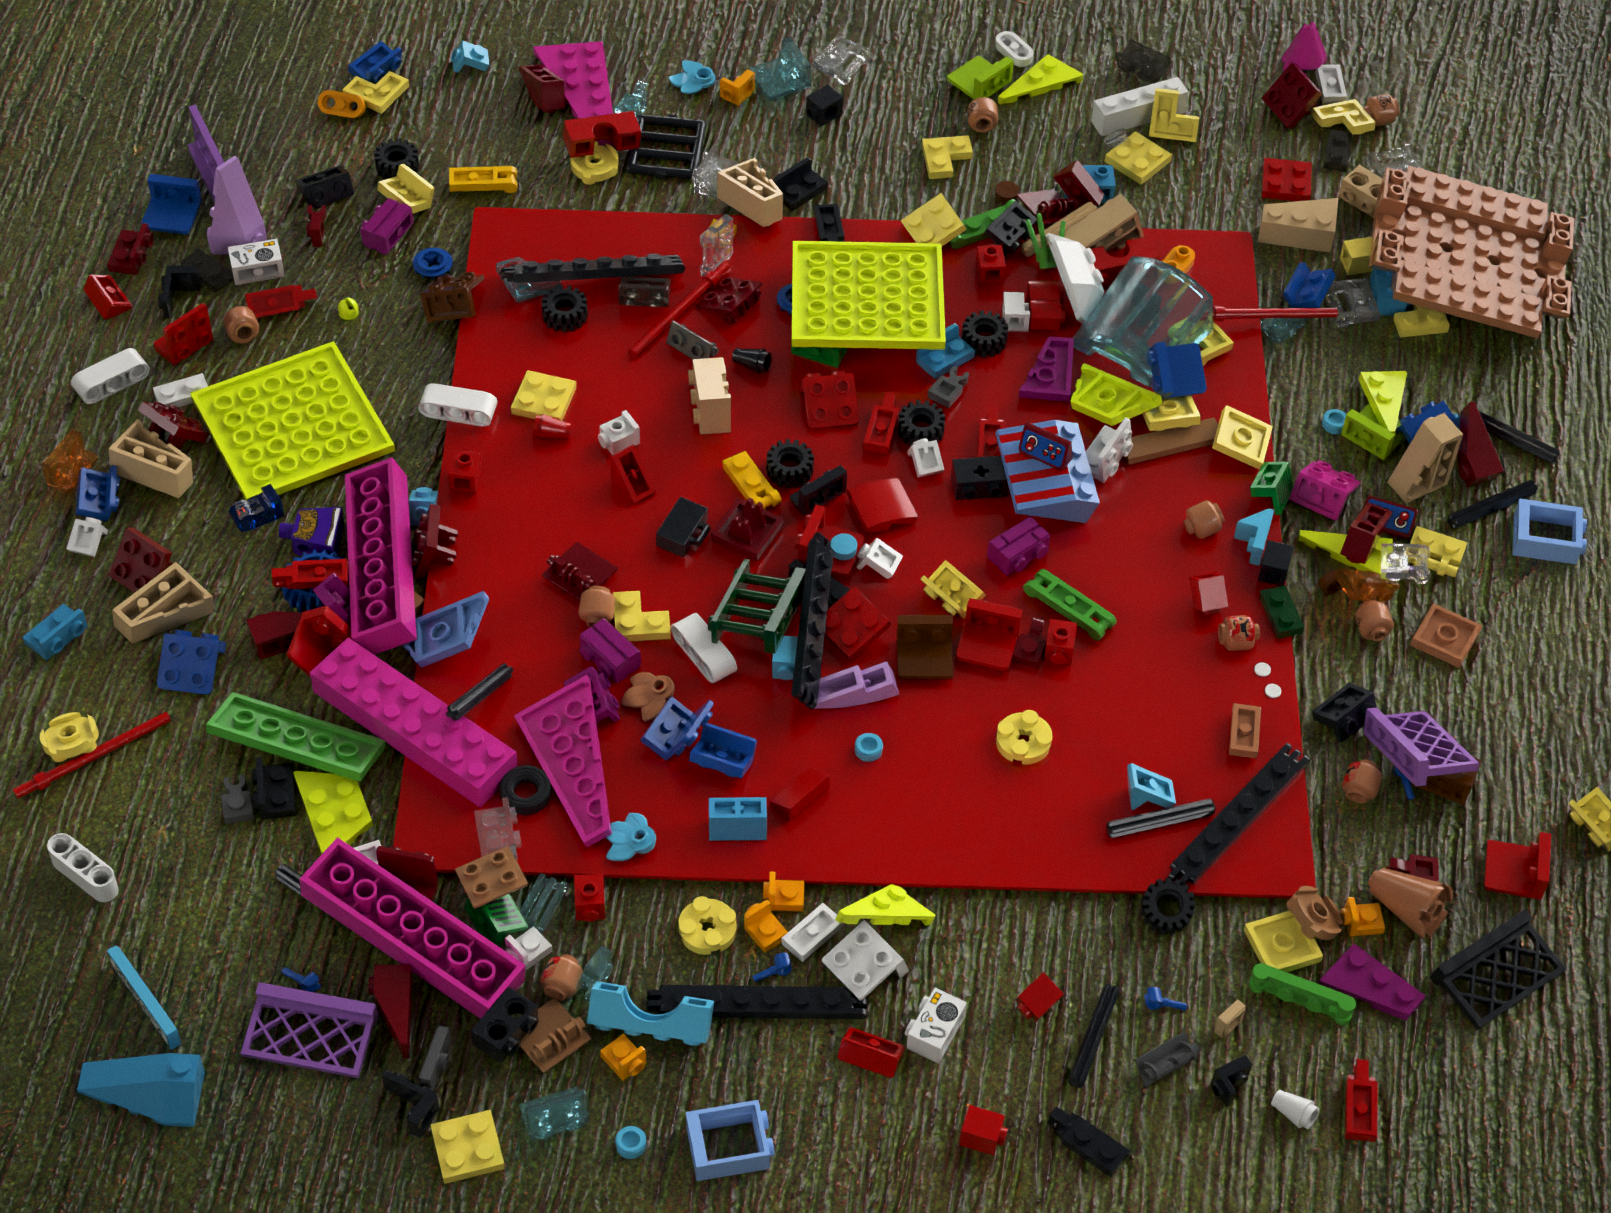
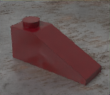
[519,64,565,113]
[1457,401,1504,488]
[1340,502,1393,564]
[246,611,302,660]
[368,964,413,1059]

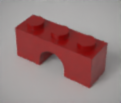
[563,111,641,158]
[1091,236,1160,287]

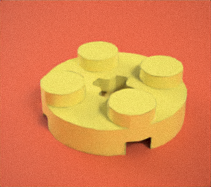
[570,141,619,185]
[996,710,1052,765]
[40,712,99,762]
[678,896,737,955]

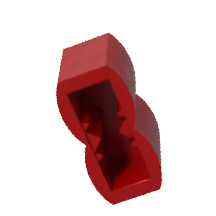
[1027,280,1066,330]

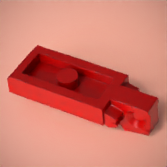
[245,284,317,318]
[863,391,899,455]
[978,405,1006,457]
[272,559,348,589]
[1345,1059,1378,1142]

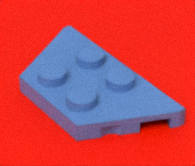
[402,591,489,668]

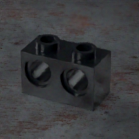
[471,987,539,1063]

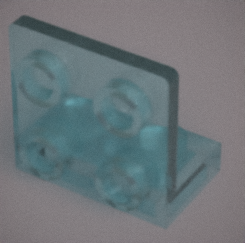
[749,37,811,100]
[519,1086,589,1141]

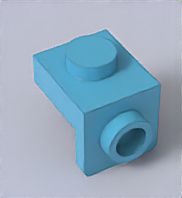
[451,40,489,73]
[408,487,438,526]

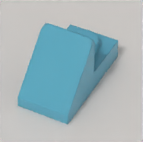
[1234,509,1274,566]
[1127,763,1176,810]

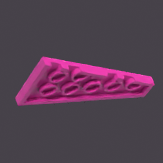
[533,41,614,146]
[514,674,612,848]

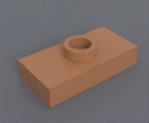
[1228,703,1261,759]

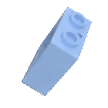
[1512,498,1587,564]
[686,1100,775,1181]

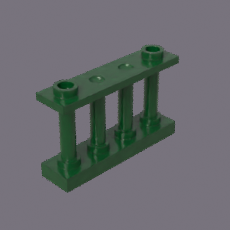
[708,559,805,654]

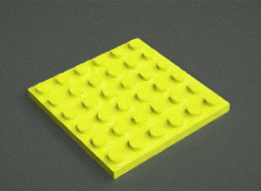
[792,241,946,350]
[190,341,395,506]

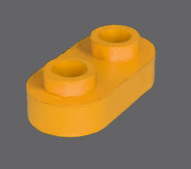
[318,90,366,118]
[1157,245,1195,285]

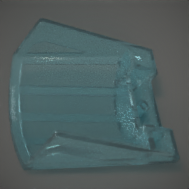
[1073,256,1213,388]

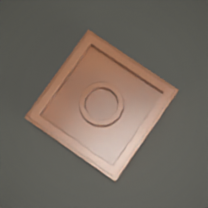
[1410,603,1483,668]

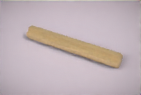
[1020,202,1097,257]

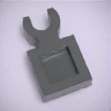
[927,366,969,408]
[221,775,254,824]

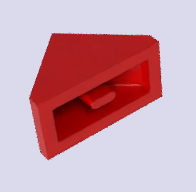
[610,444,656,503]

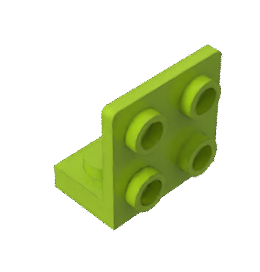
[947,55,1014,100]
[1341,403,1405,460]

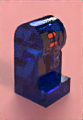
[229,484,284,531]

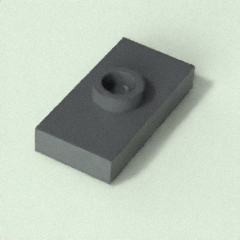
[419,1026,451,1091]

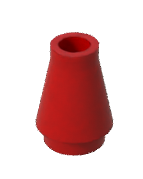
[533,414,572,439]

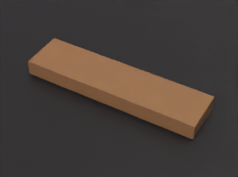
[1123,418,1218,465]

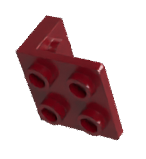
[376,846,439,902]

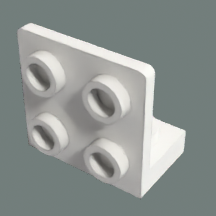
[1086,418,1133,483]
[822,920,909,1000]

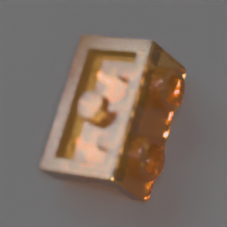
[41,429,98,494]
[1334,568,1400,603]

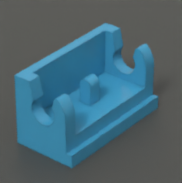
[709,797,767,841]

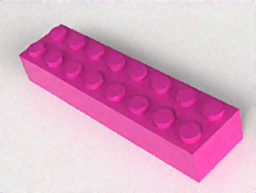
[345,457,417,655]
[310,638,518,808]
[300,837,526,1019]

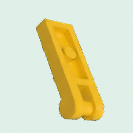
[449,166,518,193]
[723,451,782,510]

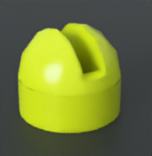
[338,298,359,320]

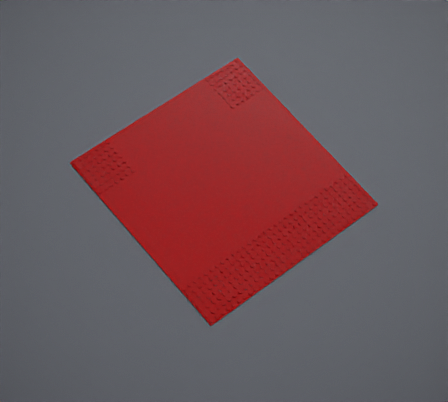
[393,207,1316,899]

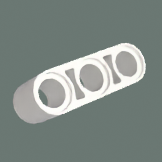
[71,348,150,404]
[418,383,498,426]
[670,613,737,684]
[47,833,119,902]

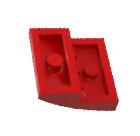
[846,478,918,532]

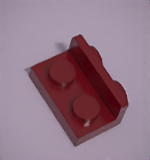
[107,223,153,275]

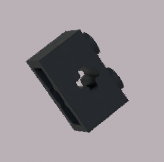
[951,456,1009,500]

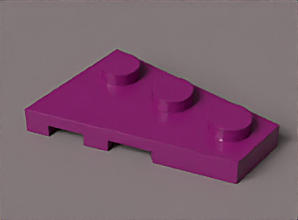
[1018,336,1074,402]
[1318,943,1426,1021]

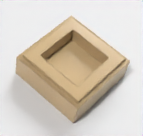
[1214,1000,1246,1038]

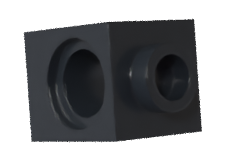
[806,85,843,127]
[1258,540,1294,586]

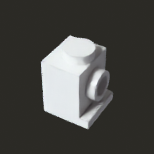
[1002,292,1030,332]
[598,410,640,455]

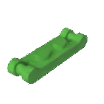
[948,199,1017,249]
[1023,569,1117,641]
[1249,963,1356,1026]

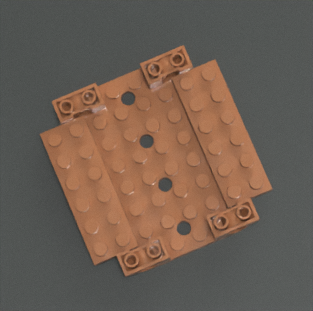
[1368,165,1574,338]

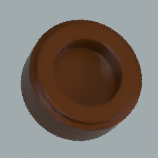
[995,181,1020,204]
[1318,570,1346,595]

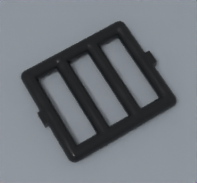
[626,114,707,180]

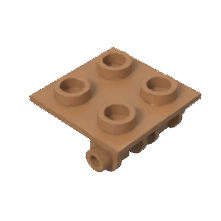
[455,846,528,909]
[519,997,592,1073]

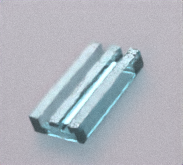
[520,873,567,934]

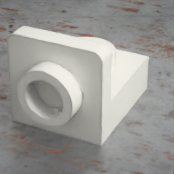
[907,439,945,478]
[67,517,108,557]
[856,538,903,579]
[505,926,552,971]

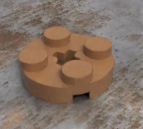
[1286,886,1343,940]

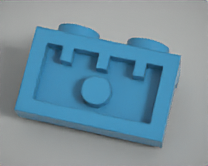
[916,323,975,379]
[23,604,88,660]

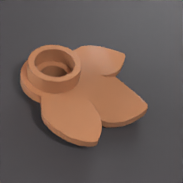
[621,672,675,722]

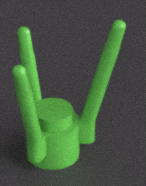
[1025,213,1066,269]

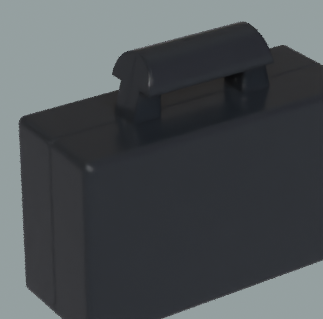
[656,497,711,557]

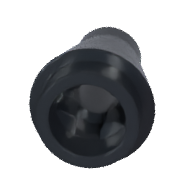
[732,348,772,374]

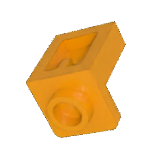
[720,69,755,106]
[763,872,804,912]
[1341,897,1385,936]
[744,900,788,953]
[600,1033,647,1081]

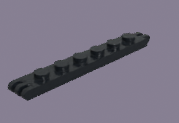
[500,254,685,283]
[791,532,833,710]
[1168,743,1311,886]
[646,985,867,1019]

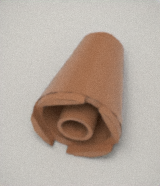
[1368,868,1453,938]

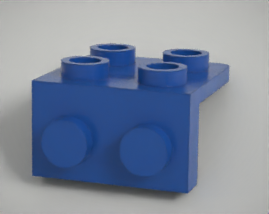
[141,174,202,235]
[1147,342,1207,399]
[157,630,227,695]
[640,697,714,761]

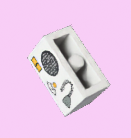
[228,239,285,285]
[905,988,967,1064]

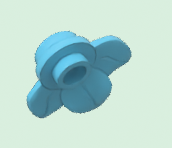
[669,61,716,94]
[606,813,656,861]

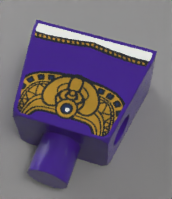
[279,507,345,556]

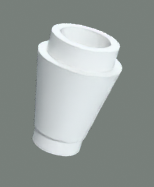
[1271,1090,1319,1129]

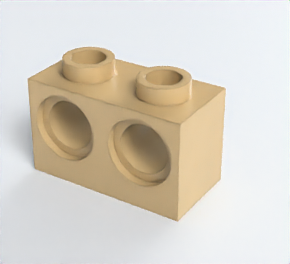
[1338,165,1382,218]

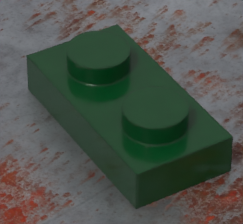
[1259,585,1304,639]

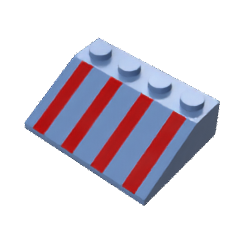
[995,420,1100,523]

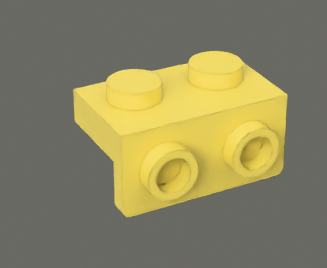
[377,164,434,214]
[920,560,986,619]
[1569,787,1611,852]

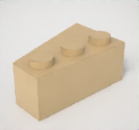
[717,158,783,227]
[1064,193,1144,251]
[1258,198,1338,252]
[688,357,731,434]
[1387,413,1463,504]
[108,419,193,498]
[112,562,214,644]

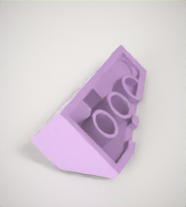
[207,156,267,255]

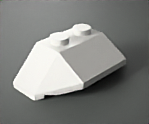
[1045,233,1104,327]

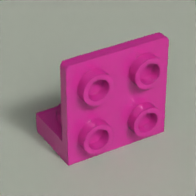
[1289,461,1361,521]

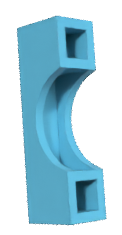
[587,981,714,1046]

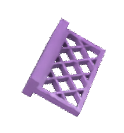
[187,105,224,204]
[1363,708,1479,786]
[240,982,379,1078]

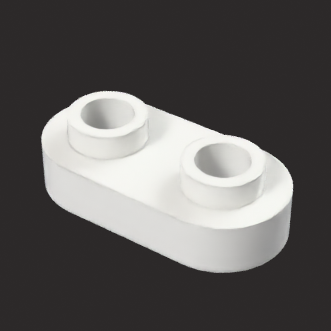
[995,31,1033,67]

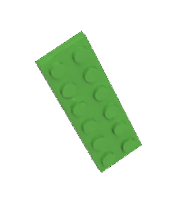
[206,692,385,782]

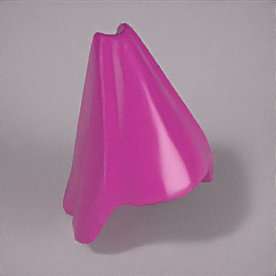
[1281,21,1327,72]

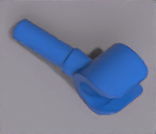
[1392,765,1415,800]
[752,953,792,983]
[282,967,321,992]
[1144,987,1187,1011]

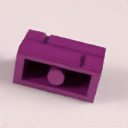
[360,198,414,255]
[987,516,1050,576]
[579,618,641,683]

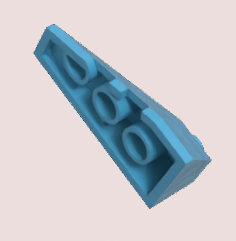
[77,1053,205,1127]

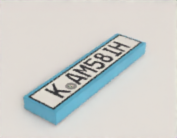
[107,945,181,1050]

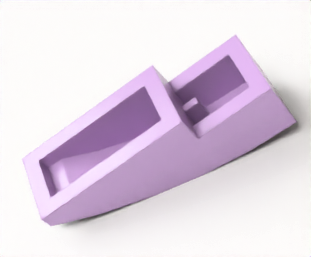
[814,661,899,709]

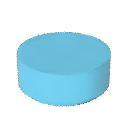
[1322,409,1346,434]
[830,533,857,560]
[855,733,883,762]
[615,1126,646,1159]

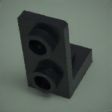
[158,265,201,318]
[382,1071,440,1139]

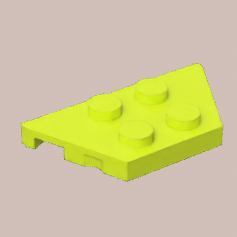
[1071,363,1162,426]
[293,771,373,854]

